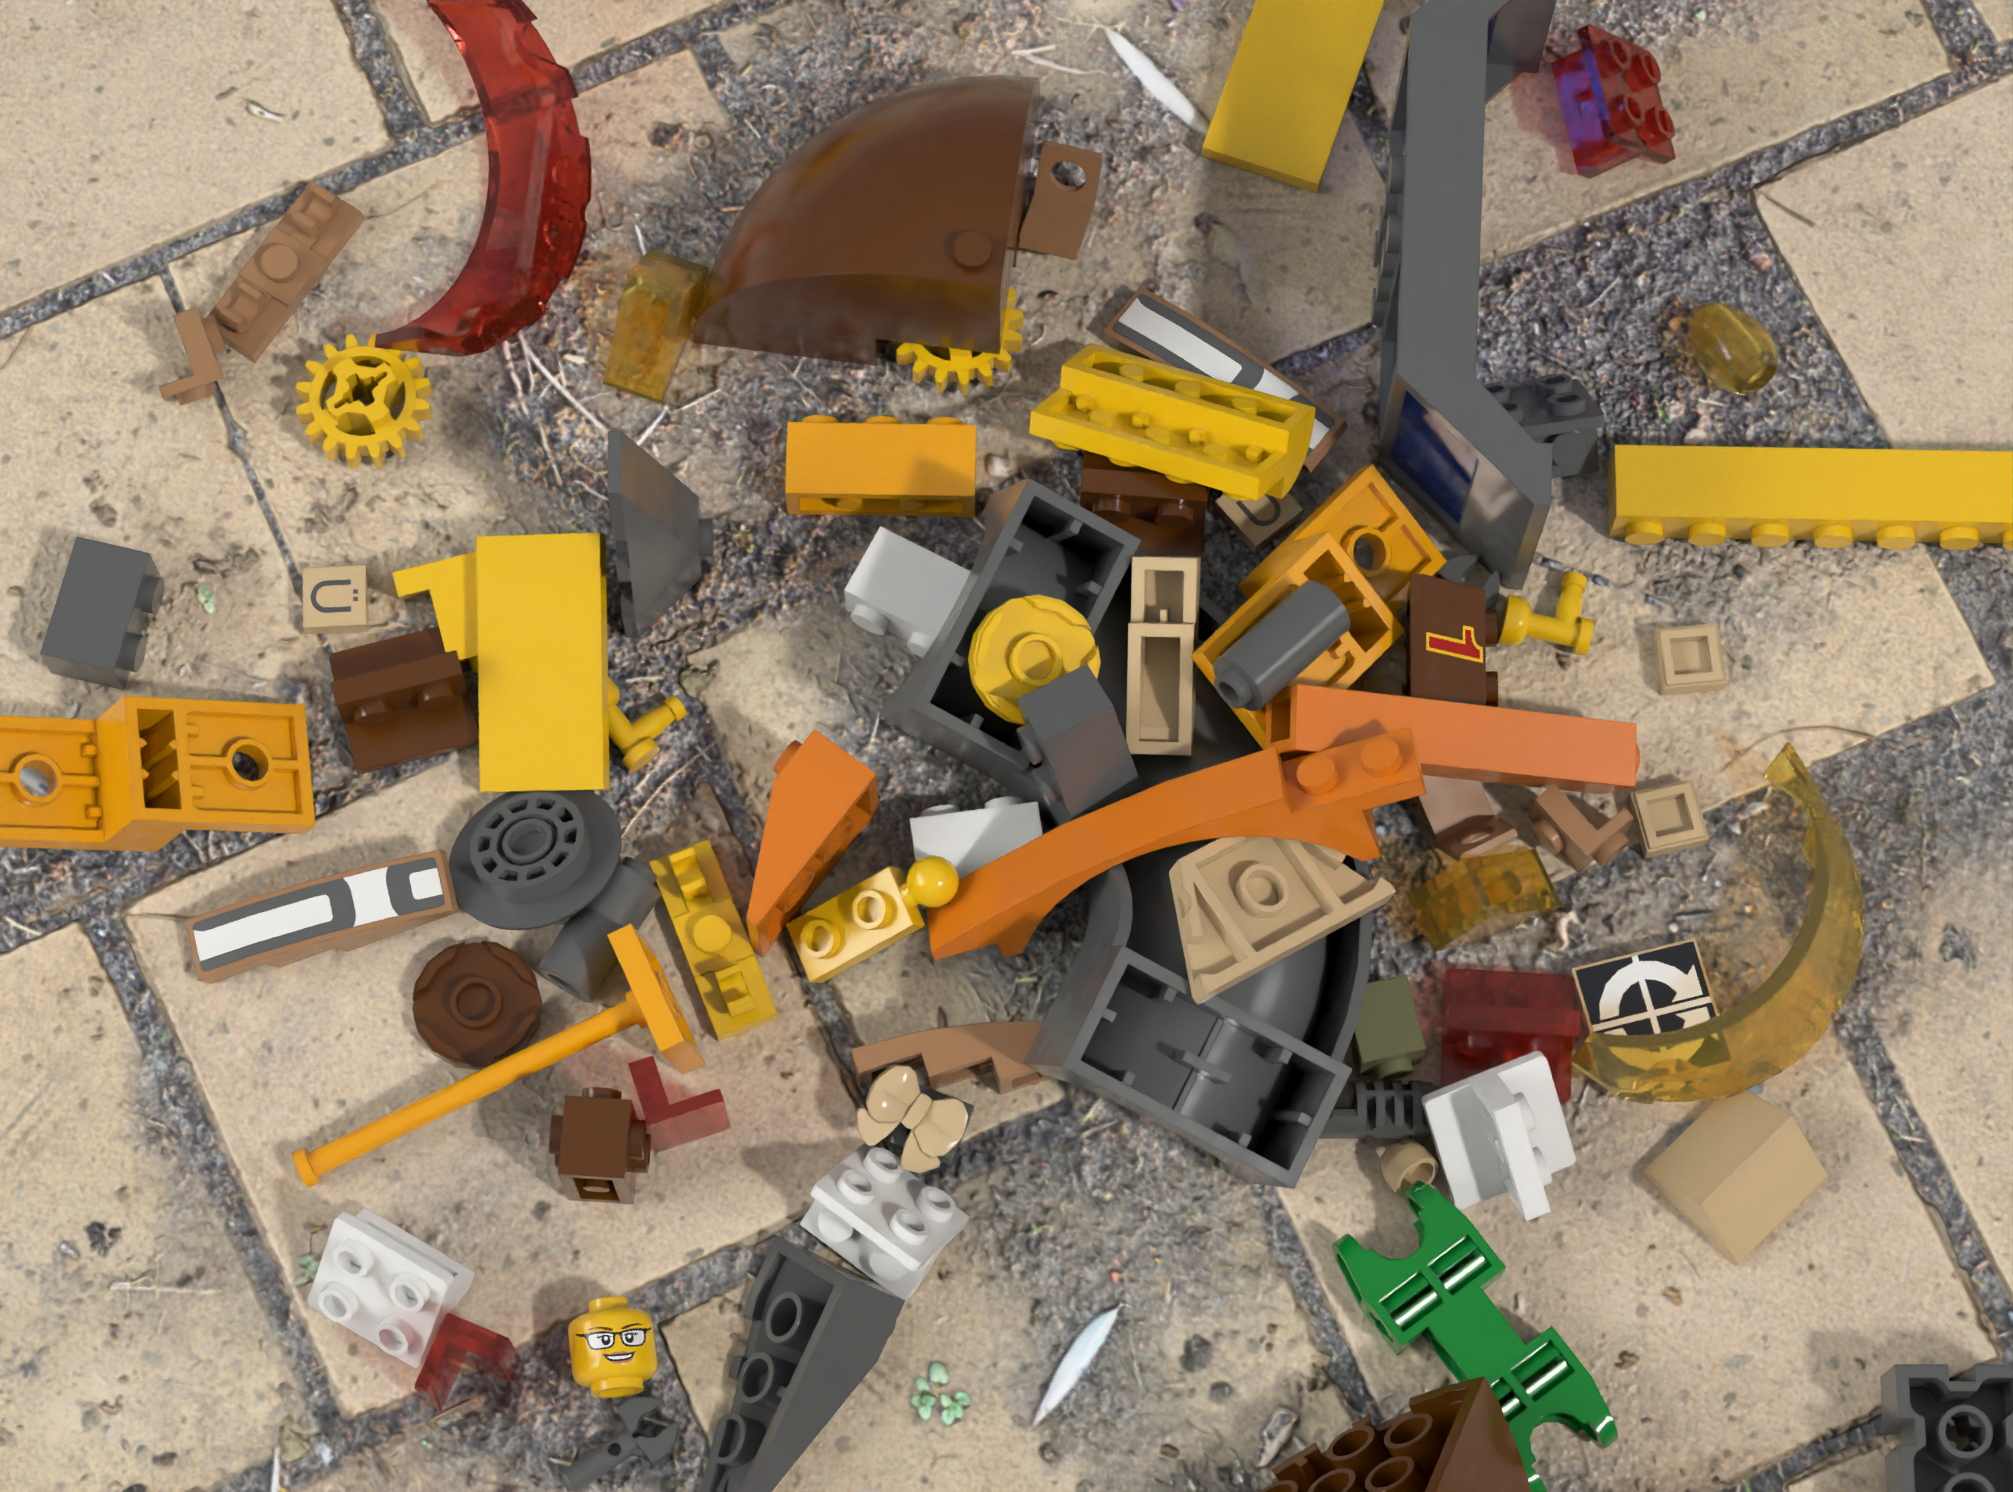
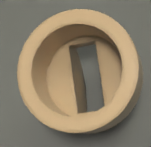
[1380,1140,1439,1198]

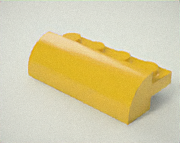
[1029,343,1316,501]

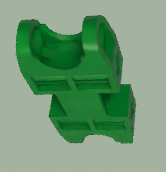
[1332,1180,1618,1492]

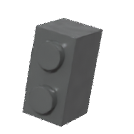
[40,537,164,690]
[1016,664,1143,821]

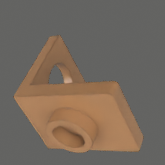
[1017,140,1103,260]
[1416,775,1518,863]

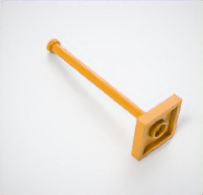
[292,924,706,1188]

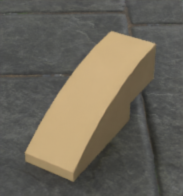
[1126,555,1201,756]

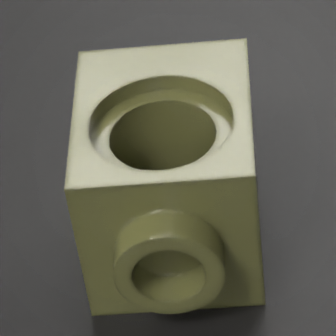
[1349,974,1426,1081]

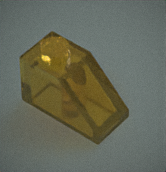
[602,248,709,404]
[1407,849,1563,952]

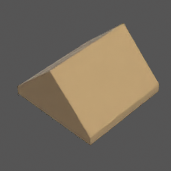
[1642,1083,1828,1267]

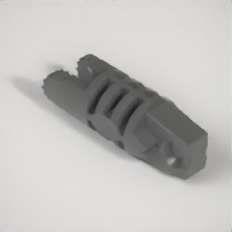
[1319,1080,1446,1139]

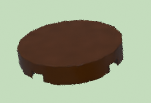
[412,941,543,1070]

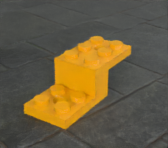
[1190,464,1447,750]
[0,696,316,852]

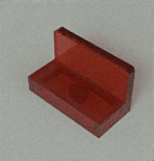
[628,1056,731,1153]
[414,1312,522,1412]

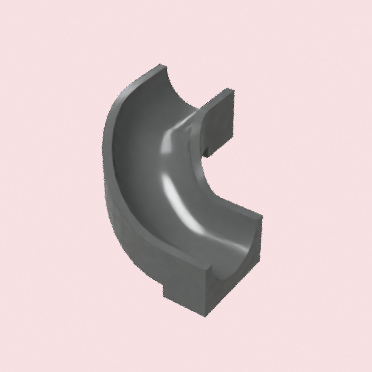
[878,478,1373,1189]

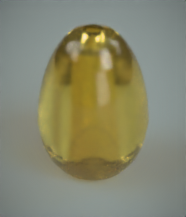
[1688,302,1779,395]

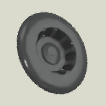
[448,790,622,930]

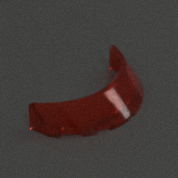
[374,0,592,357]

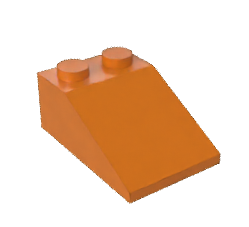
[746,729,879,958]

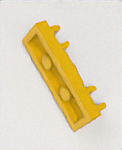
[649,839,779,1042]

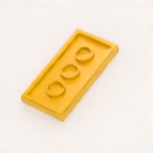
[1201,0,1386,193]
[476,532,610,792]

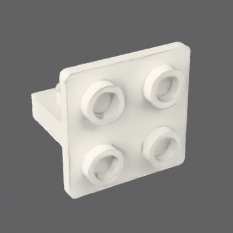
[1421,1051,1576,1221]
[800,1143,969,1301]
[308,1207,475,1368]

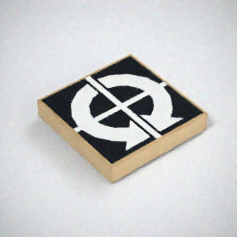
[1569,938,1733,1096]

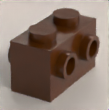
[549,1087,651,1204]

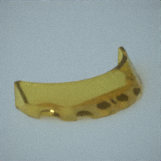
[1570,742,1864,1104]

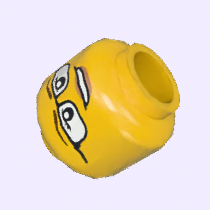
[568,1296,658,1398]

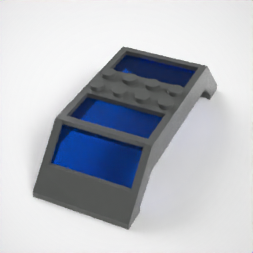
[1371,0,1557,590]

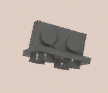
[1469,374,1605,479]

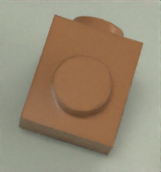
[159,306,227,406]
[1528,784,1634,873]

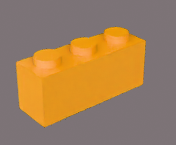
[785,415,976,517]

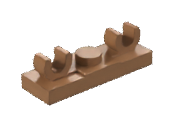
[207,180,364,363]

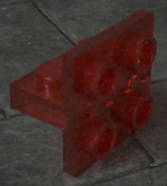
[1551,24,1676,179]
[1440,968,1581,1104]

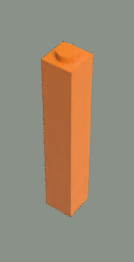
[1264,684,1640,794]

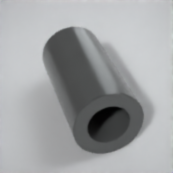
[1213,580,1351,711]
[537,856,661,1003]

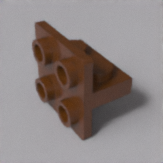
[1080,450,1208,570]
[329,626,479,774]

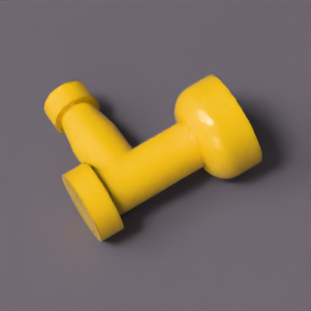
[1497,572,1594,657]
[608,676,687,772]

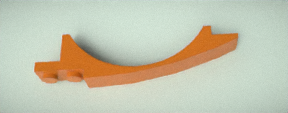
[926,727,1427,960]

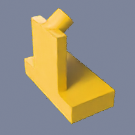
[392,551,478,673]

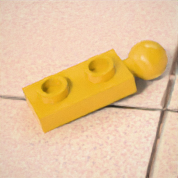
[786,855,959,983]

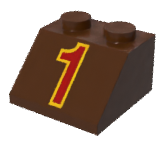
[1406,574,1498,707]

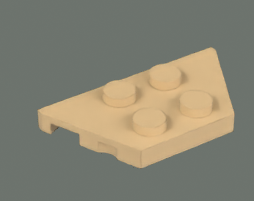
[1169,836,1396,1005]

